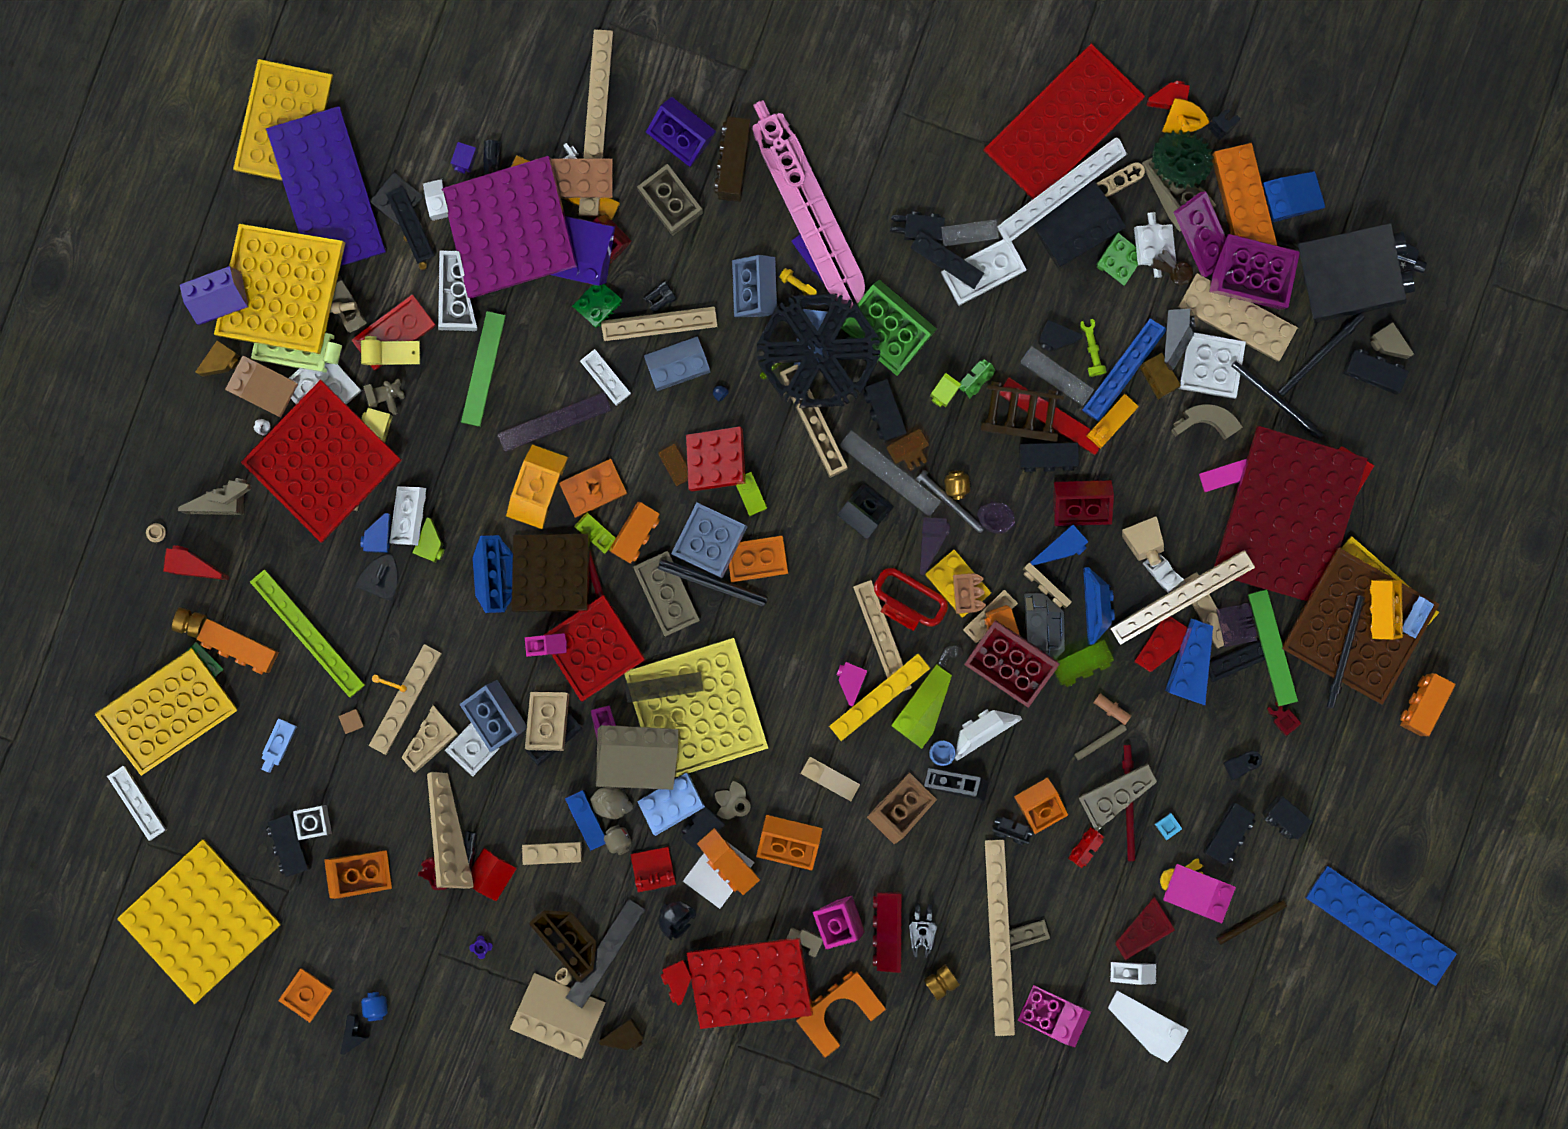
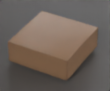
[338,709,364,734]

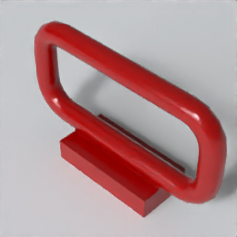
[874,568,948,631]

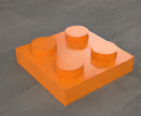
[278,968,333,1022]

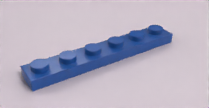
[1082,319,1167,422]

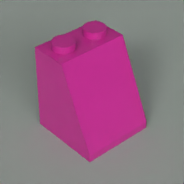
[813,896,865,949]

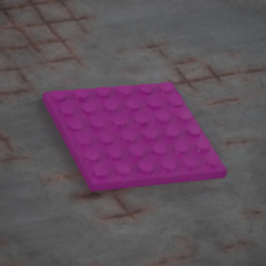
[442,156,577,299]

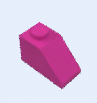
[525,633,567,657]
[837,662,867,707]

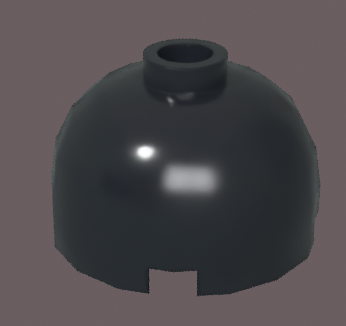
[658,901,697,940]

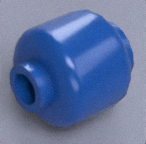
[361,992,388,1021]

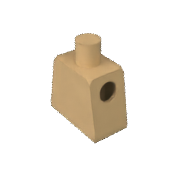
[1122,517,1164,566]

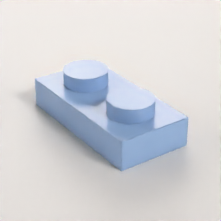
[1403,596,1434,639]

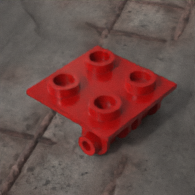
[630,847,676,892]

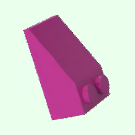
[1163,864,1236,923]

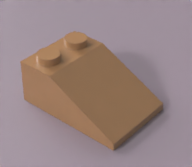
[225,356,298,418]
[867,773,937,844]

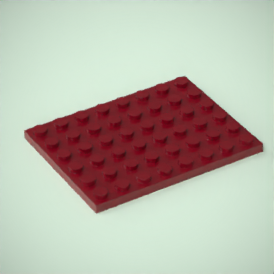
[1214,426,1368,601]

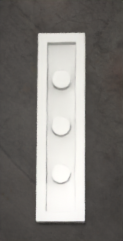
[107,766,167,841]

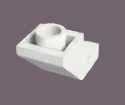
[1143,553,1186,593]

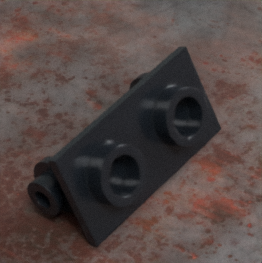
[992,816,1033,845]

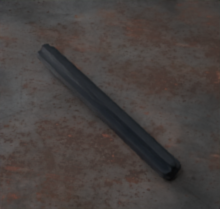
[658,559,768,606]

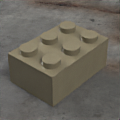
[637,164,703,236]

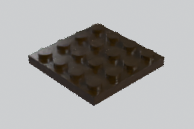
[512,534,590,612]

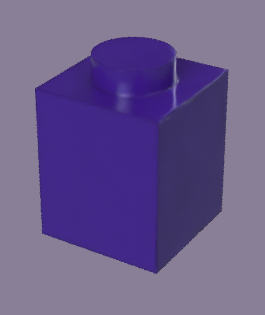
[451,142,478,174]

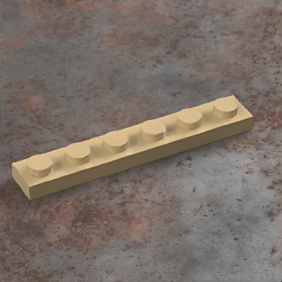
[601,307,717,341]
[853,580,911,691]
[369,644,442,755]

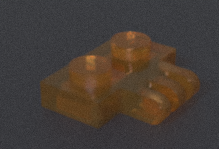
[886,429,929,471]

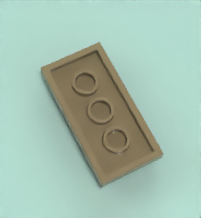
[633,551,700,637]

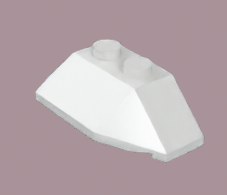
[955,709,1022,761]

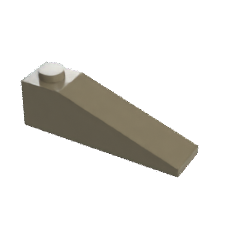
[1142,156,1216,232]

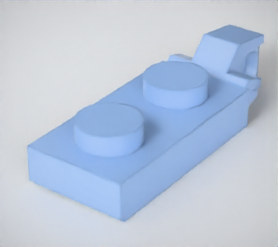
[262,718,297,773]

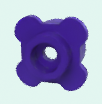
[469,936,493,959]

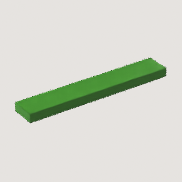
[461,311,506,427]
[1248,590,1298,706]

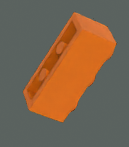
[608,502,660,563]

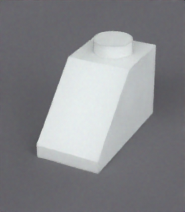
[423,179,448,221]
[1111,962,1156,985]

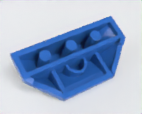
[473,535,513,613]
[1083,567,1115,645]

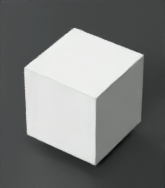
[293,805,332,840]

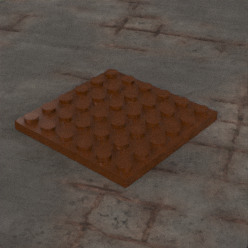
[1282,548,1440,705]

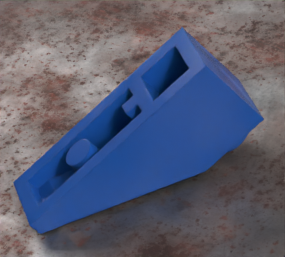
[1030,525,1088,566]
[565,790,605,851]

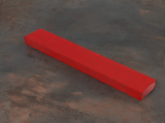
[999,378,1099,455]

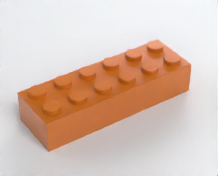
[1211,143,1277,246]

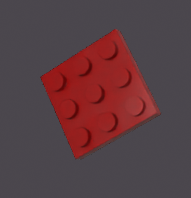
[686,427,746,492]

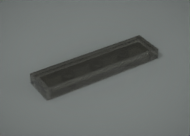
[624,672,704,703]

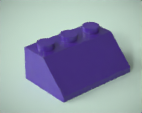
[646,97,716,167]
[180,266,249,325]

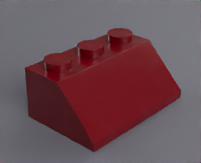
[1053,480,1114,526]

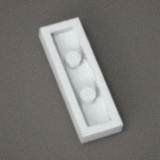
[580,349,631,406]

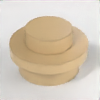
[146,523,166,542]

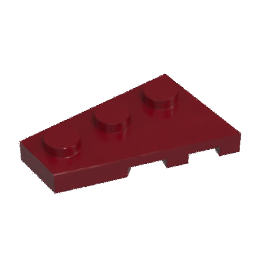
[1115,897,1175,960]

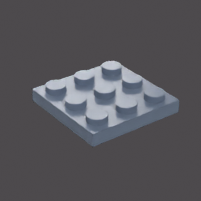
[671,502,747,578]

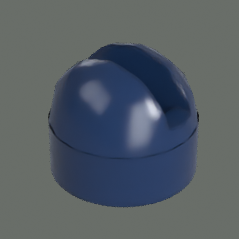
[713,385,729,402]

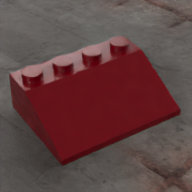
[964,620,1060,708]

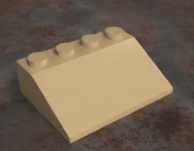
[510,973,606,1059]

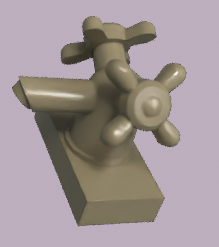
[363,379,405,416]

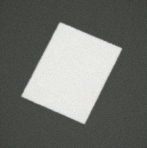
[683,840,754,909]

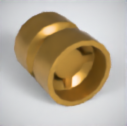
[172,607,207,638]
[924,965,960,1001]

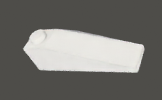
[1108,991,1188,1062]

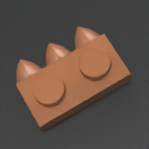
[953,574,986,614]

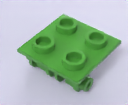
[1097,233,1138,286]

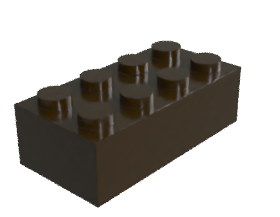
[714,116,751,202]

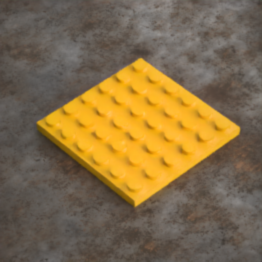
[214,224,345,354]
[117,839,282,1004]

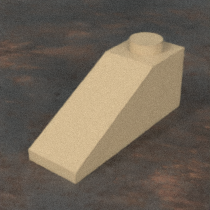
[800,757,860,801]

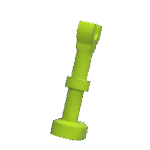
[1080,319,1107,377]

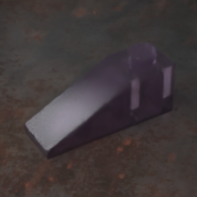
[920,517,950,576]

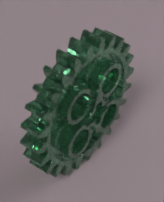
[1151,130,1214,189]

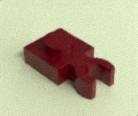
[1267,701,1301,737]

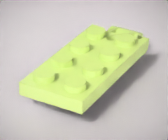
[251,333,342,373]

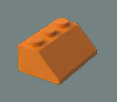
[756,815,823,870]

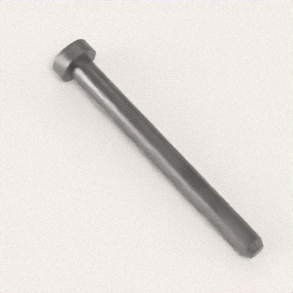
[916,470,984,533]

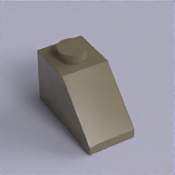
[1370,323,1414,359]

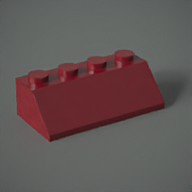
[873,892,901,973]

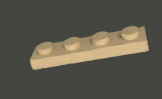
[1184,572,1234,649]

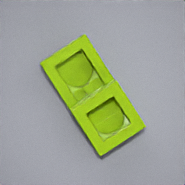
[574,513,616,554]

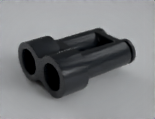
[644,281,677,312]

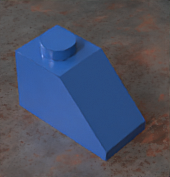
[361,513,391,553]

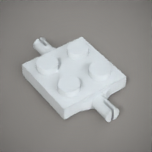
[1134,212,1176,278]

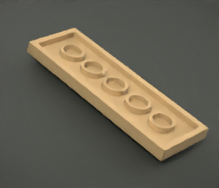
[1178,274,1298,362]

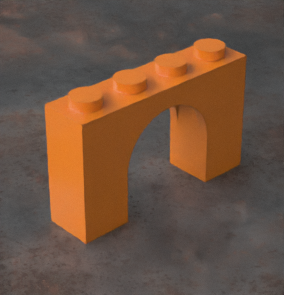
[796,971,886,1057]

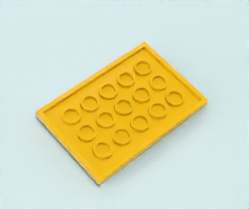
[233,59,333,181]
[95,648,238,776]

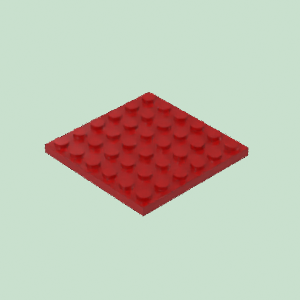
[241,380,402,542]

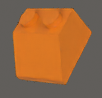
[1014,778,1068,834]

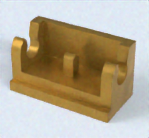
[1139,353,1181,399]

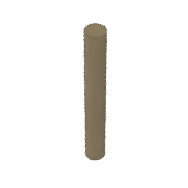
[1074,724,1127,761]

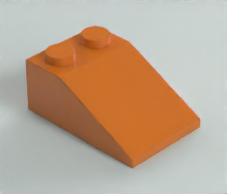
[324,850,392,899]

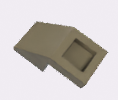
[205,478,251,505]

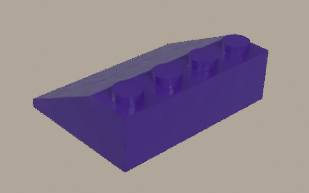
[551,216,615,286]

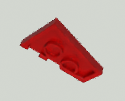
[1134,616,1187,672]

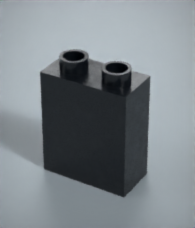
[1298,224,1415,323]

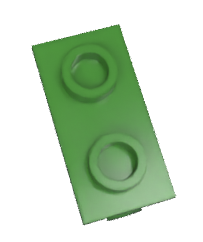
[959,359,995,398]

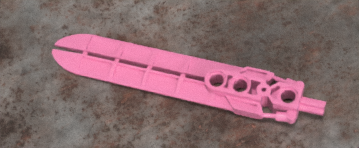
[752,101,865,308]

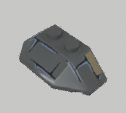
[1024,593,1065,660]

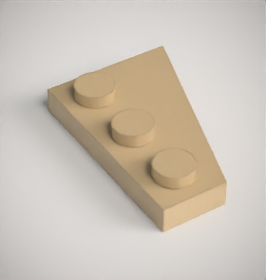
[402,705,459,773]

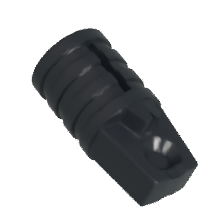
[483,140,501,175]

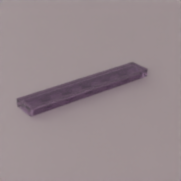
[498,392,612,452]

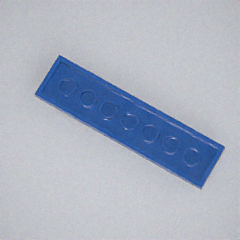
[1305,866,1457,986]

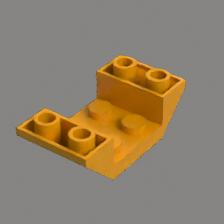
[506,445,568,529]

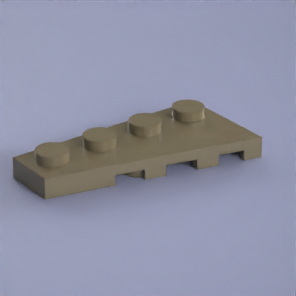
[1079,764,1157,831]

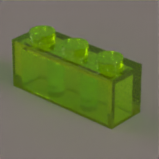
[1054,640,1114,687]

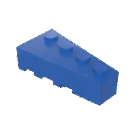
[1165,618,1213,705]

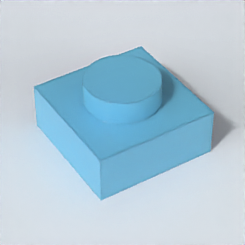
[1155,813,1182,840]

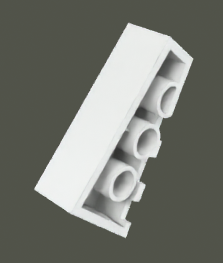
[438,251,477,331]

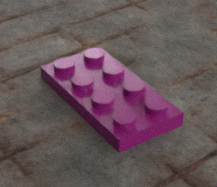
[1173,191,1226,277]

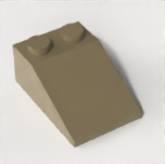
[178,485,244,515]

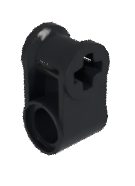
[1223,751,1262,780]

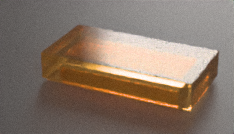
[658,444,688,487]

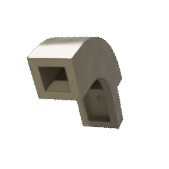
[332,275,367,333]
[1171,405,1243,440]

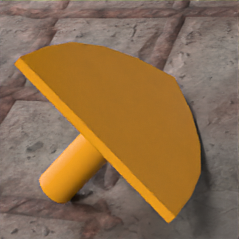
[1162,98,1210,134]

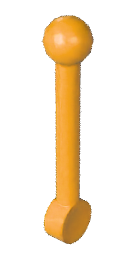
[372,675,407,692]

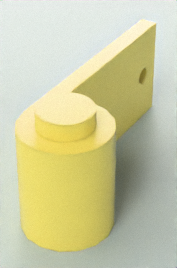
[361,336,420,365]

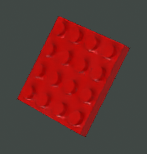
[543,595,646,702]

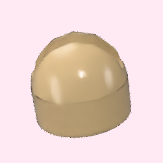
[555,968,572,985]

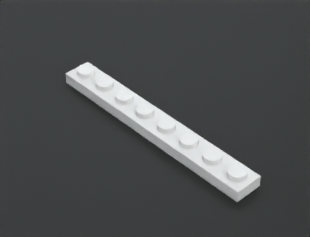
[997,138,1127,243]

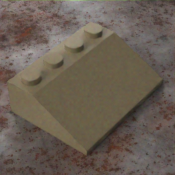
[596,725,678,790]

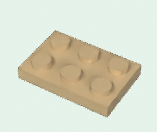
[525,692,569,751]

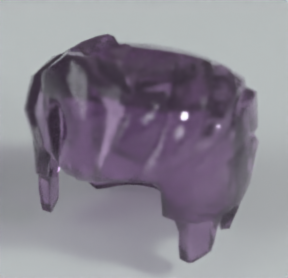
[977,502,1015,534]

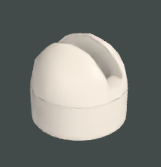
[253,419,270,435]

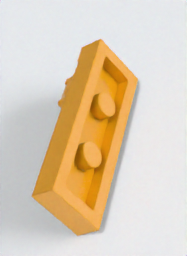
[1087,394,1139,449]

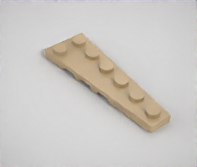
[427,772,474,889]

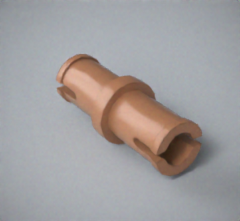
[1093,693,1132,725]

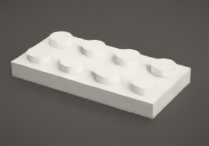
[941,239,1026,306]

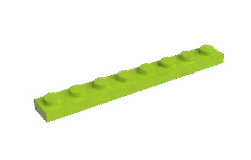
[250,569,365,698]

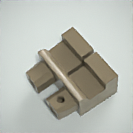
[786,927,823,957]

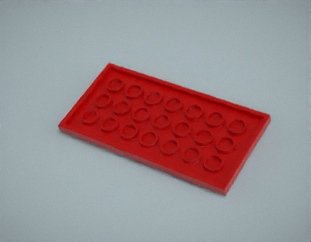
[983,44,1145,199]

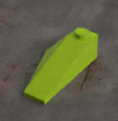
[891,664,952,749]

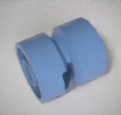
[929,741,955,766]

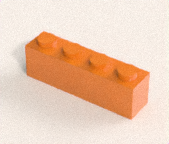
[196,619,279,674]

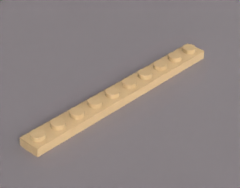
[579,30,613,218]
[985,840,1015,1036]

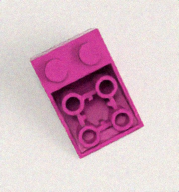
[1018,985,1091,1047]

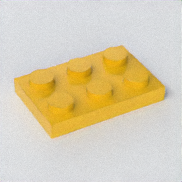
[925,550,991,618]

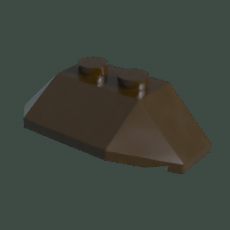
[529,910,597,982]

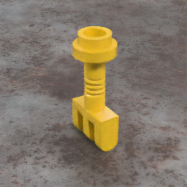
[779,268,817,295]

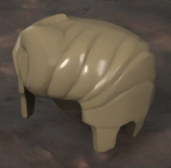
[590,787,633,819]

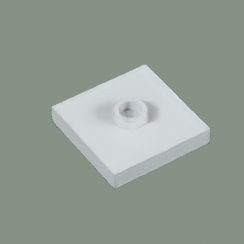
[445,723,500,777]

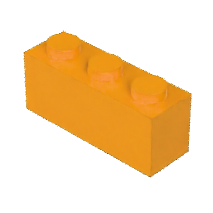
[1370,579,1403,640]

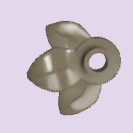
[715,781,750,819]

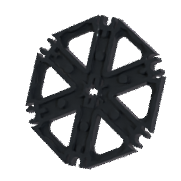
[757,294,880,408]

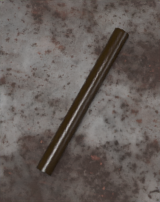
[1216,900,1287,945]

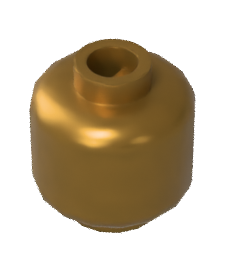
[944,471,970,500]

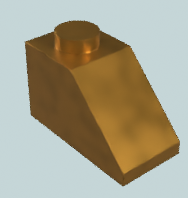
[195,341,239,377]

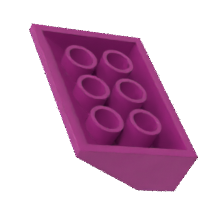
[1209,234,1300,309]

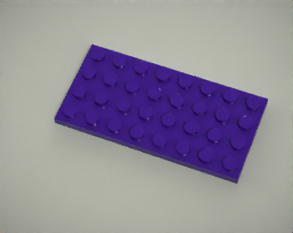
[266,106,386,267]

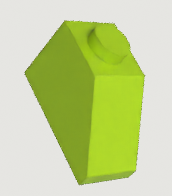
[930,373,961,407]
[736,472,767,516]
[413,518,444,563]

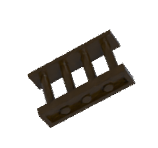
[980,381,1064,442]

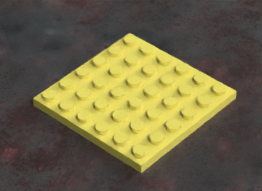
[625,638,768,777]

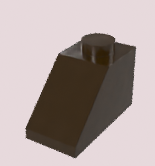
[598,1018,644,1050]

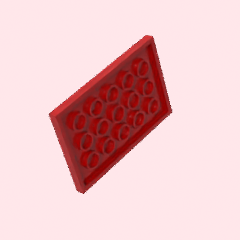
[687,938,813,1029]

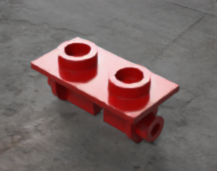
[1068,827,1104,868]

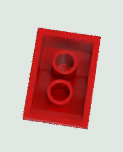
[164,546,229,580]

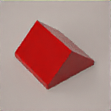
[471,848,517,901]

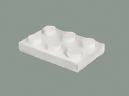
[389,486,426,546]

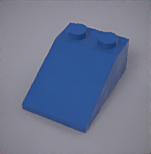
[1262,171,1326,223]

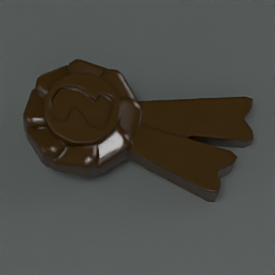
[1150,249,1193,285]

